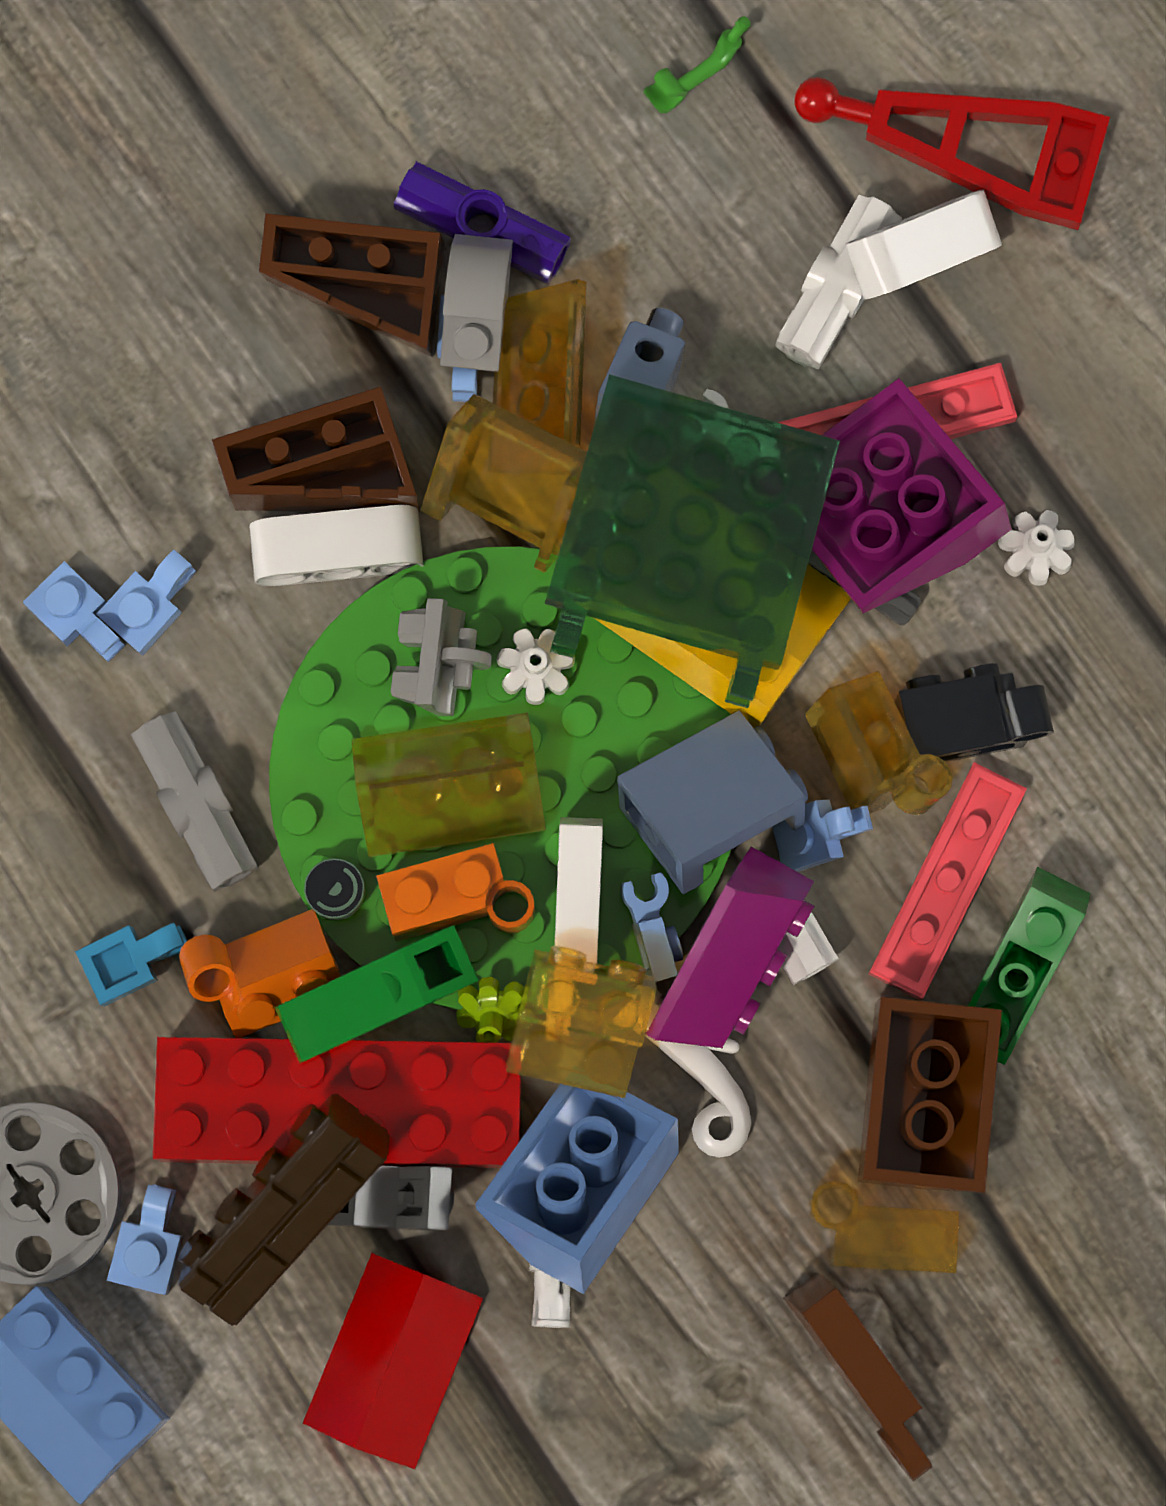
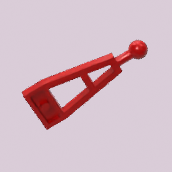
[794,77,1110,230]

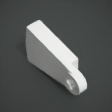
[545,817,603,1035]

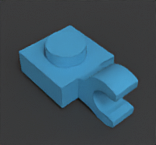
[75,923,187,1007]

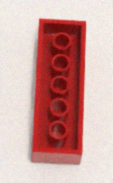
[153,1037,522,1168]

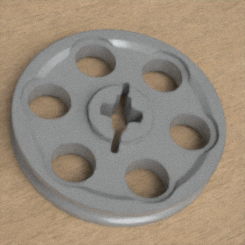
[0,1102,121,1285]

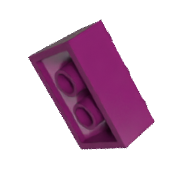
[645,847,815,1048]

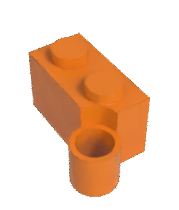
[376,843,535,942]
[179,909,341,1038]

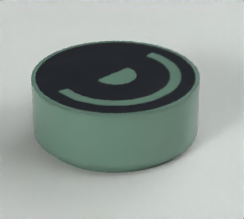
[304,858,365,920]

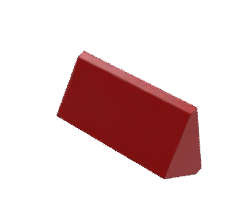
[302,1253,484,1469]

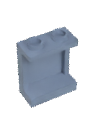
[617,710,808,894]

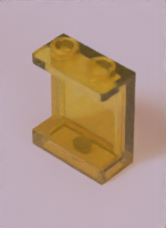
[420,394,598,573]

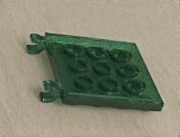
[544,374,840,708]

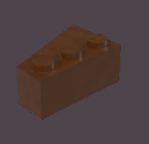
[259,213,445,357]
[212,386,420,512]

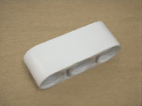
[845,190,1002,299]
[249,505,424,586]

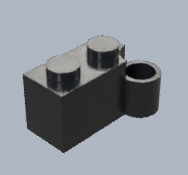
[894,663,1054,770]

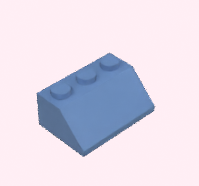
[476,1064,679,1294]
[0,1286,170,1505]

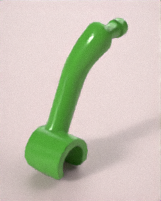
[643,16,750,113]

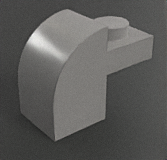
[440,234,513,372]

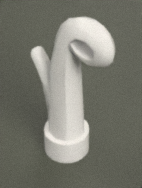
[609,975,752,1158]

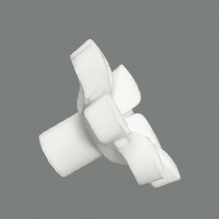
[998,510,1075,586]
[497,628,575,705]

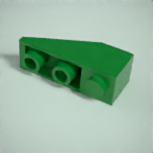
[967,867,1091,1065]
[275,925,479,1063]

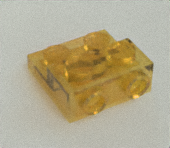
[506,946,657,1098]

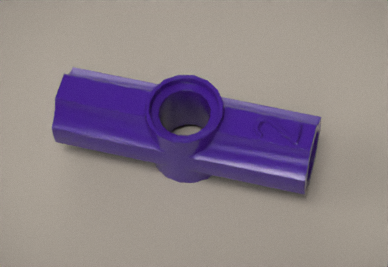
[394,161,571,285]

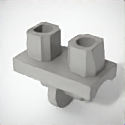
[391,598,492,717]

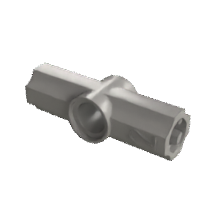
[131,711,259,892]

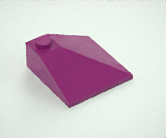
[758,378,1012,614]

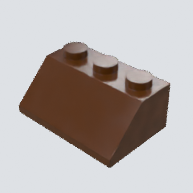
[858,997,1002,1193]

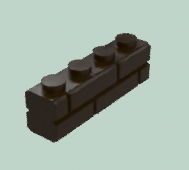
[178,1093,390,1326]

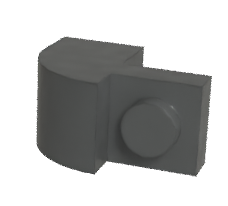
[328,1166,454,1231]

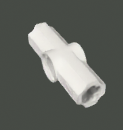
[775,195,902,370]

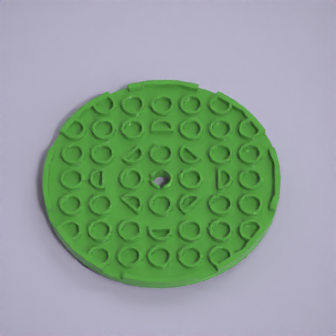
[269,546,731,1014]

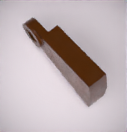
[783,1273,933,1482]

